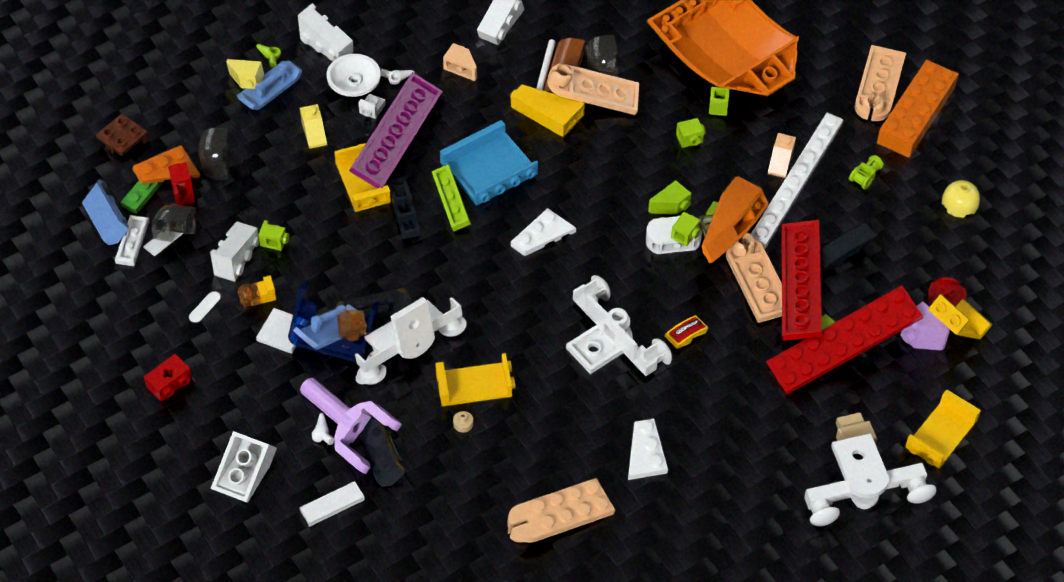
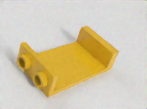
[335,143,391,212]
[928,294,993,339]
[435,353,515,406]
[905,390,981,469]

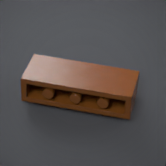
[543,38,585,94]

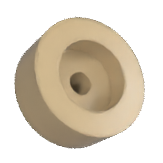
[453,411,473,432]

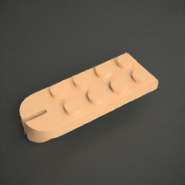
[855,45,906,121]
[547,63,639,115]
[726,232,782,323]
[507,478,615,543]

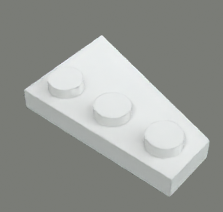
[511,208,576,256]
[628,419,668,480]

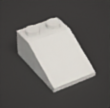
[211,431,277,503]

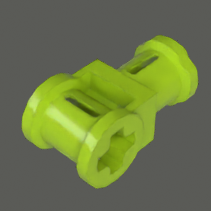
[849,155,884,190]

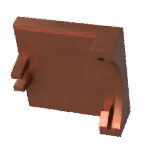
[96,114,149,156]

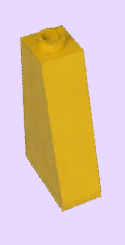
[510,85,585,137]

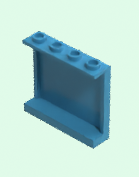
[440,120,538,206]

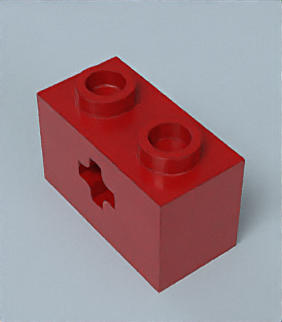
[168,162,195,206]
[144,354,192,402]

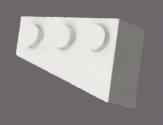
[477,0,524,45]
[298,4,354,61]
[210,222,259,282]

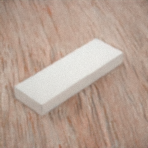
[115,215,149,266]
[300,481,364,527]

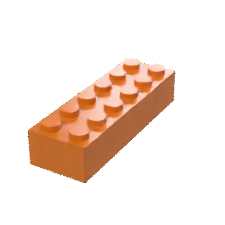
[877,60,959,158]

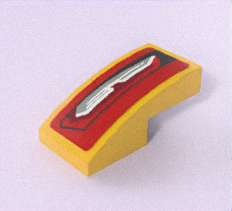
[665,315,708,349]

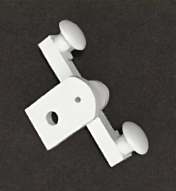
[566,275,672,376]
[355,297,466,385]
[804,433,936,526]

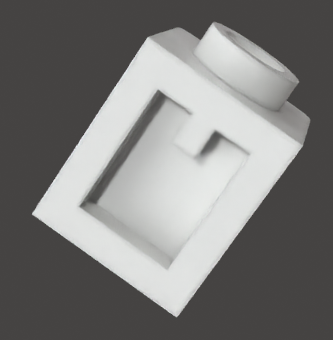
[359,94,385,119]

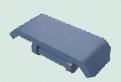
[237,61,302,110]
[82,179,129,245]
[293,304,366,349]

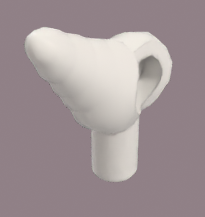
[380,69,415,85]
[312,413,335,445]

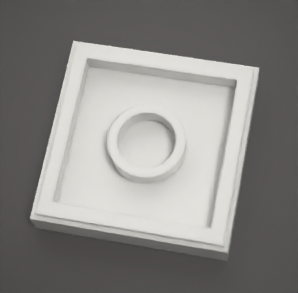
[256,308,309,354]

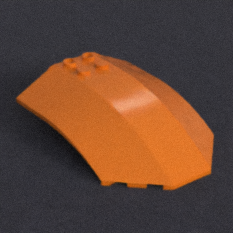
[647,0,799,96]

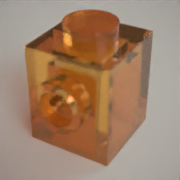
[337,310,367,341]

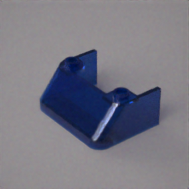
[288,281,380,362]

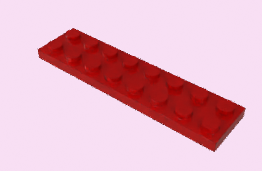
[782,220,822,341]
[766,285,923,395]

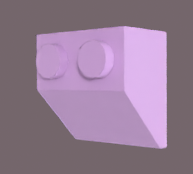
[900,302,950,350]

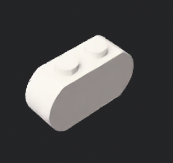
[646,215,703,254]

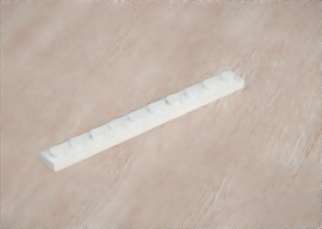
[751,113,843,249]

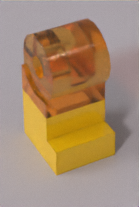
[237,275,276,306]

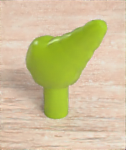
[256,44,281,68]

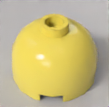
[942,180,980,218]

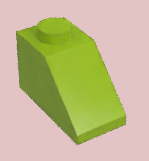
[648,180,691,215]

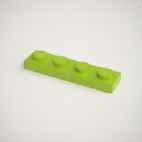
[432,164,471,231]

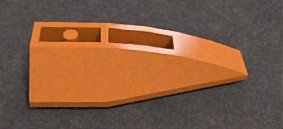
[702,176,769,263]

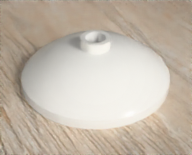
[327,54,381,97]

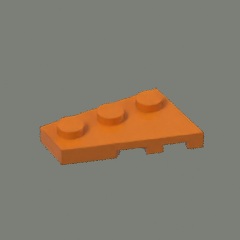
[132,145,200,184]

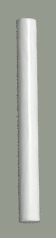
[536,39,556,90]

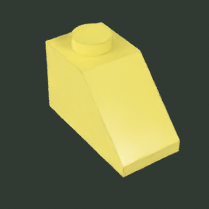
[226,59,264,89]
[300,104,327,149]

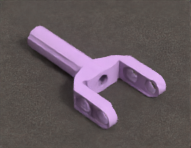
[300,378,402,474]

